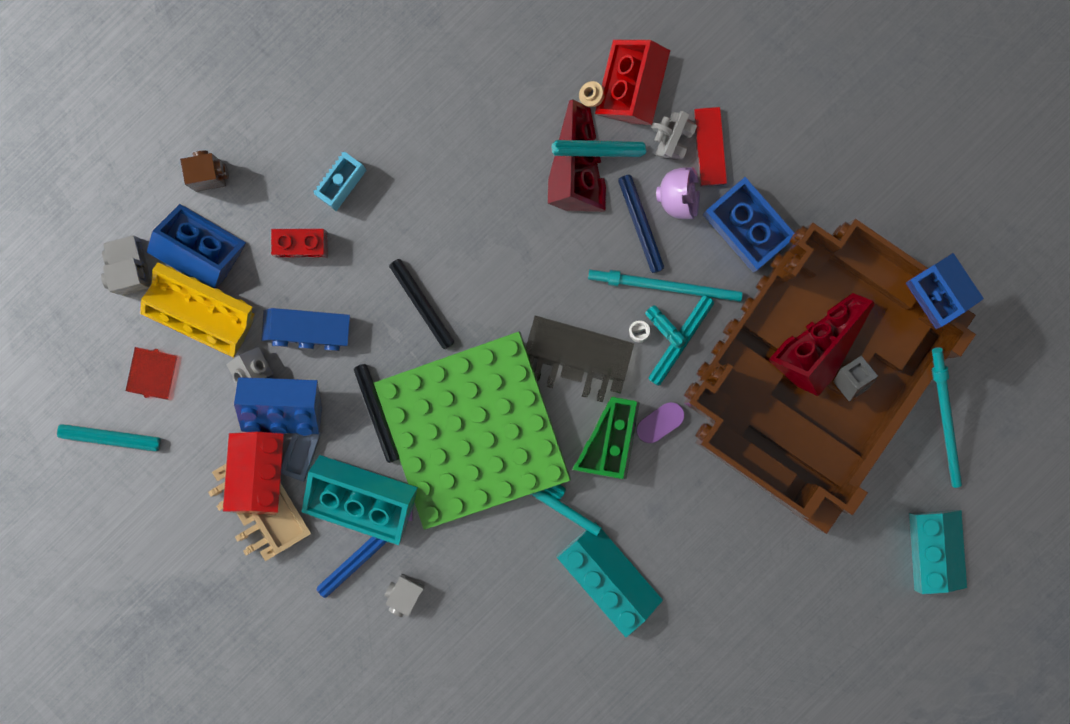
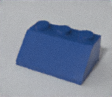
[147,204,246,288]

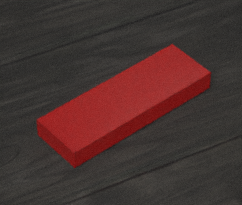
[694,107,727,187]

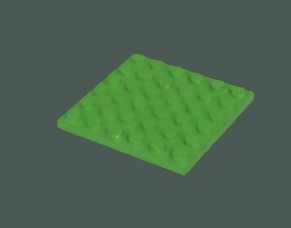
[374,331,571,530]

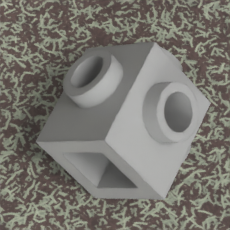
[226,347,273,384]

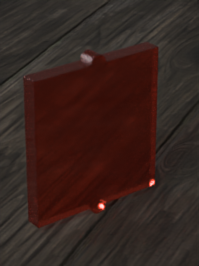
[125,347,177,400]

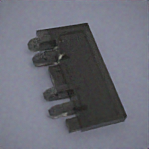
[526,315,634,402]

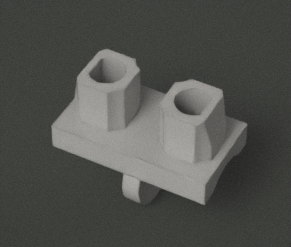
[651,111,697,159]

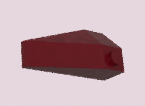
[769,293,875,396]

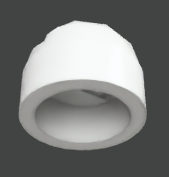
[629,320,650,343]

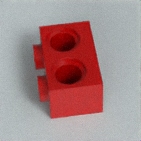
[271,229,328,258]

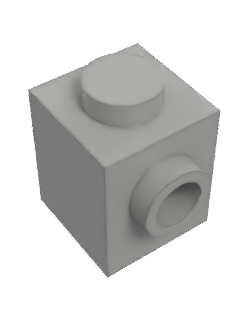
[384,574,424,617]

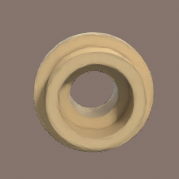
[579,81,604,107]

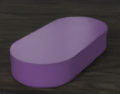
[636,402,684,443]

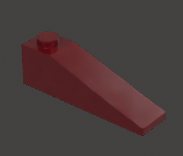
[548,99,606,212]

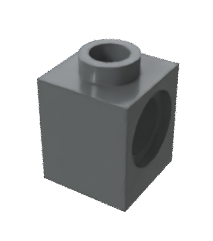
[833,356,878,402]

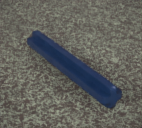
[618,174,664,273]

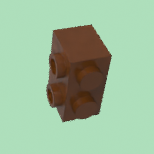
[180,150,229,192]

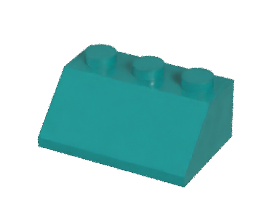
[909,510,967,594]

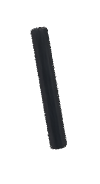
[389,259,454,349]
[353,364,399,463]

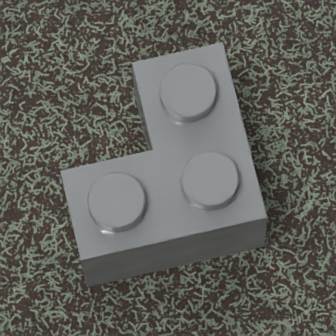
[101,235,151,296]

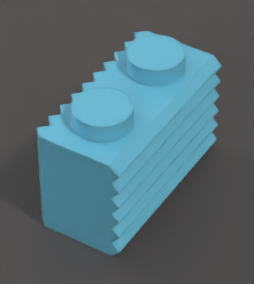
[313,152,367,211]

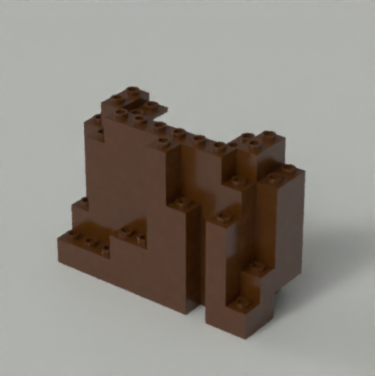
[683,218,976,534]

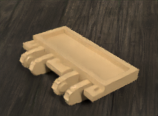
[208,464,311,561]

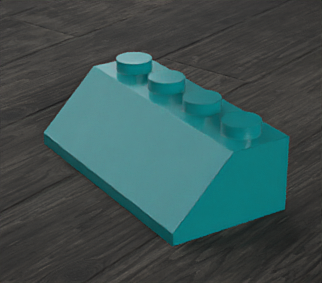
[301,455,418,545]
[556,521,663,638]

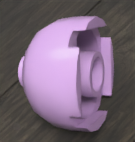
[656,167,700,219]

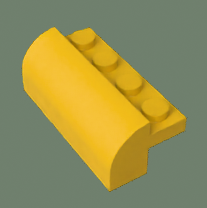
[140,262,255,358]

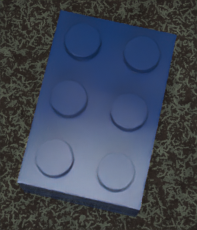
[702,177,794,273]
[234,377,322,436]

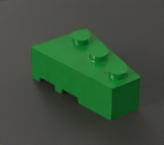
[572,397,640,479]

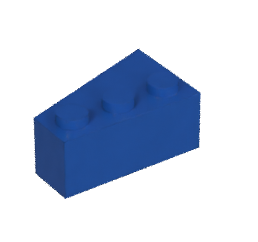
[261,308,350,351]

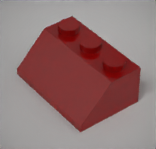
[595,40,671,125]
[223,432,284,515]

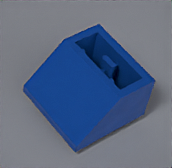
[906,253,984,329]

